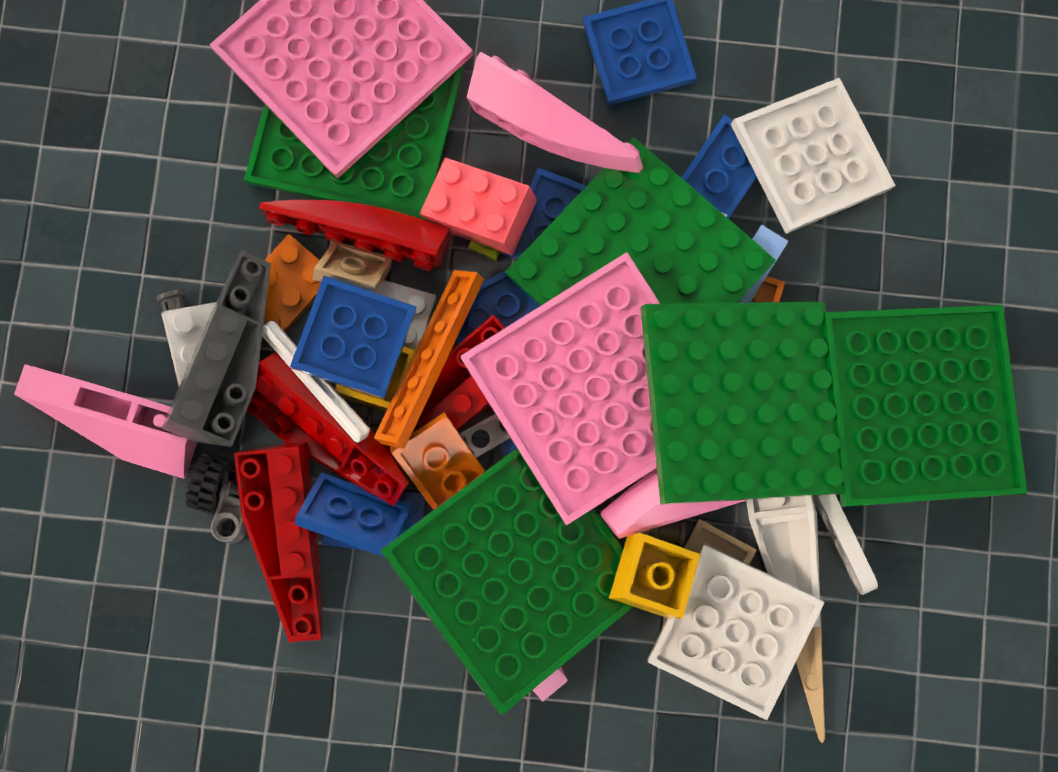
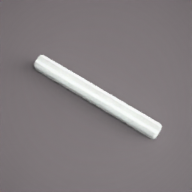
[262,321,370,442]

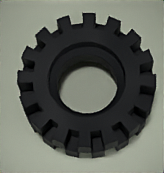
[186,452,233,515]

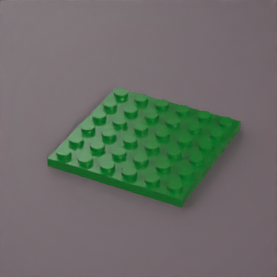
[244,62,466,220]
[505,137,776,306]
[640,302,845,505]
[822,305,1027,507]
[379,448,633,715]

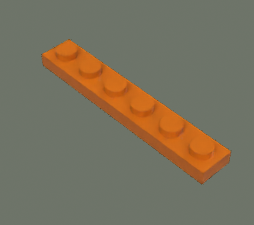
[374,270,484,449]

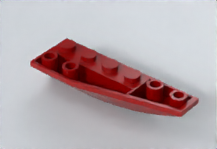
[259,200,452,271]
[383,315,506,476]
[247,352,409,506]
[234,442,322,642]

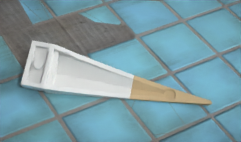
[746,496,825,743]

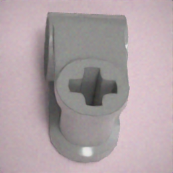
[211,479,247,544]

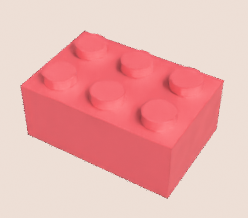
[420,157,537,256]

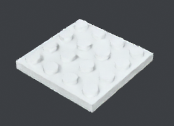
[731,78,896,234]
[647,543,825,720]

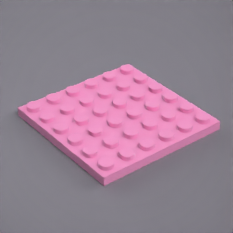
[210,0,473,179]
[460,252,660,525]

